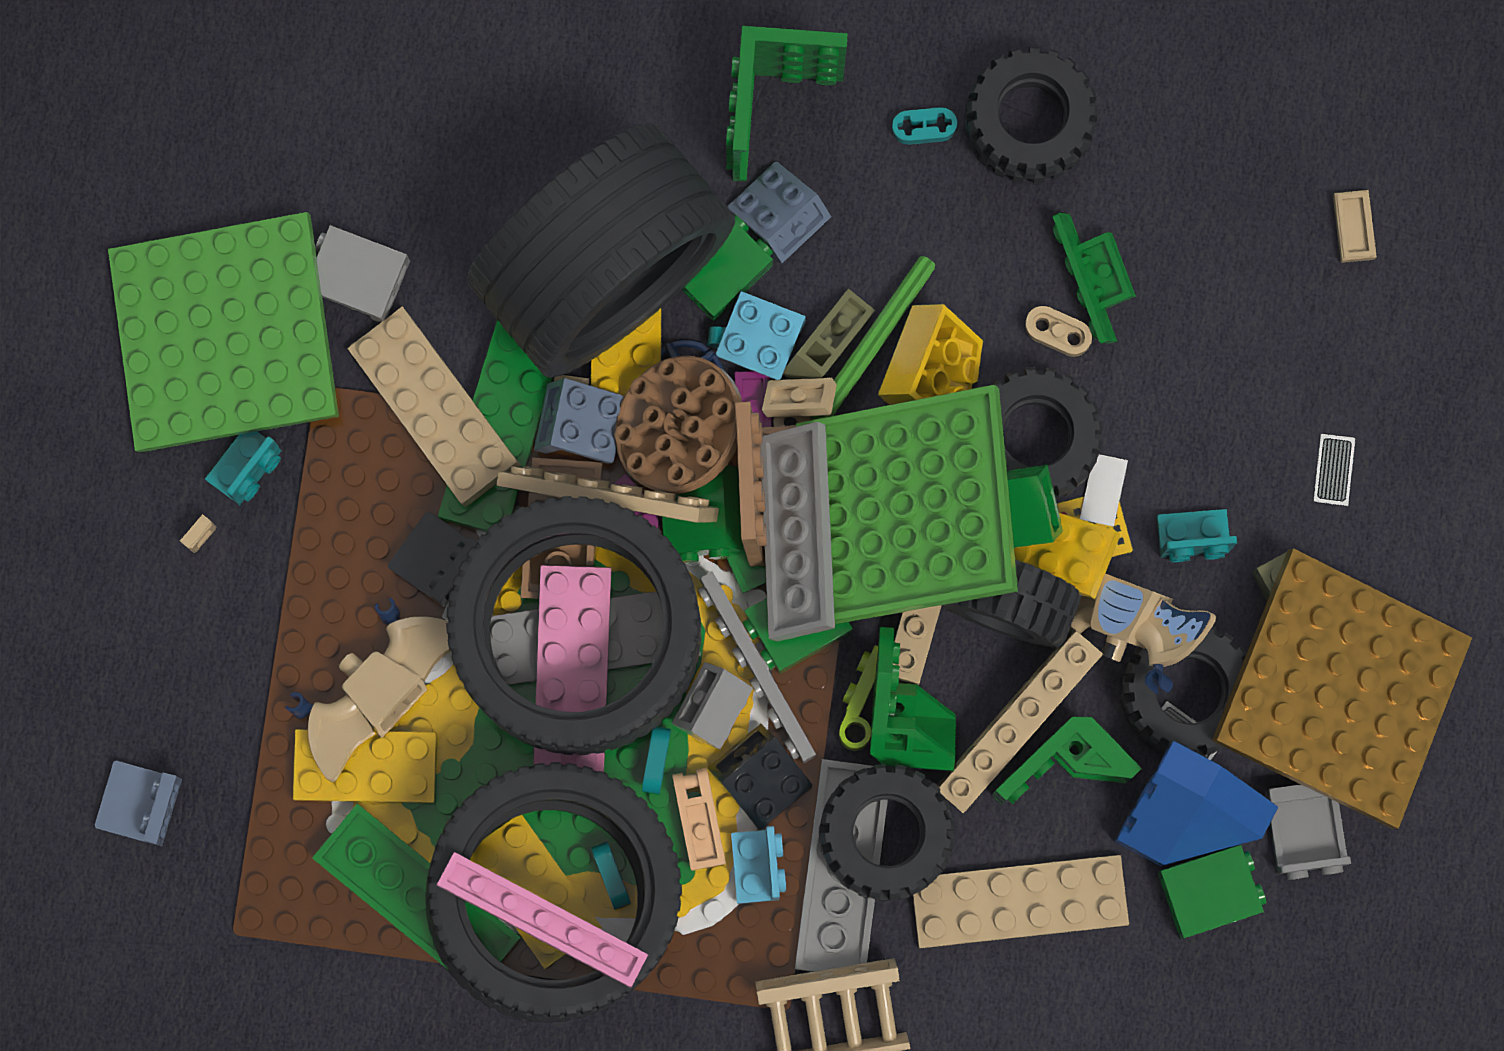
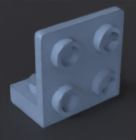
[728,162,831,263]
[534,378,625,463]
[95,761,182,846]

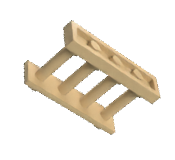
[755,958,910,1051]

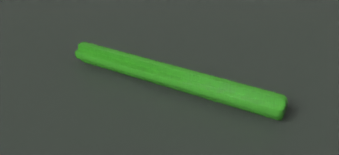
[810,256,935,421]

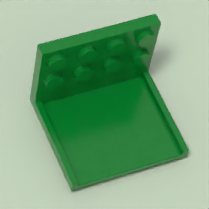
[726,26,848,182]

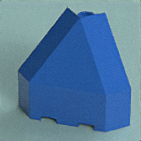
[1114,741,1278,867]

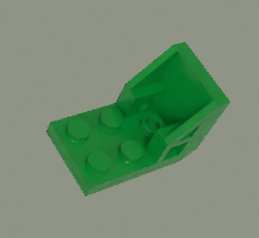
[870,627,956,771]
[992,717,1142,805]

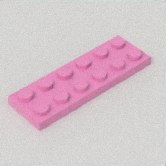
[534,565,611,772]

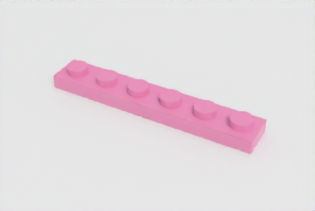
[437,852,648,988]

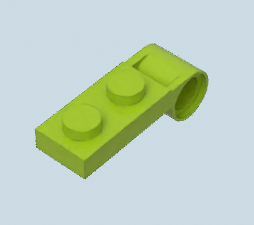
[839,645,878,751]

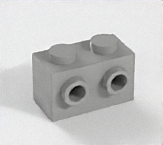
[672,662,753,749]

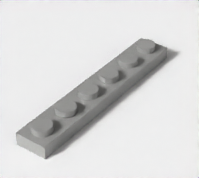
[697,571,816,764]

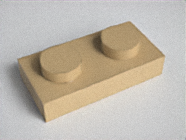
[762,378,837,417]

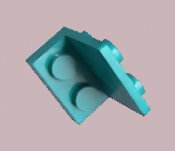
[205,432,282,506]
[1156,509,1237,563]

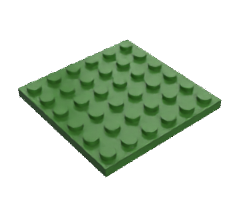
[108,212,339,453]
[796,385,1018,624]

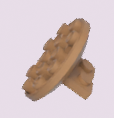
[615,356,742,494]

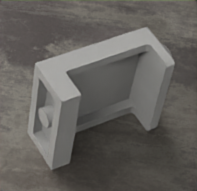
[315,225,410,323]
[1265,785,1351,880]

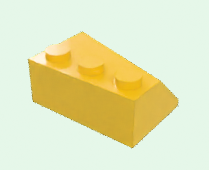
[878,304,983,405]

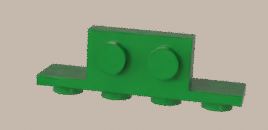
[1053,213,1136,344]

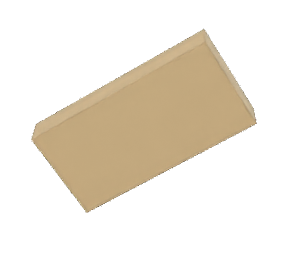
[1333,190,1377,263]

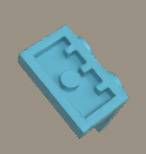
[716,291,806,380]
[731,826,786,904]

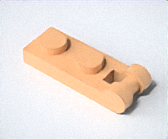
[672,767,726,871]

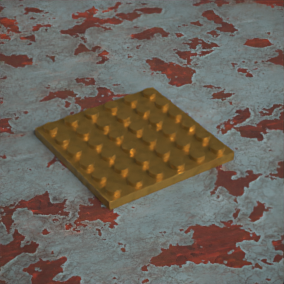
[1212,548,1472,829]

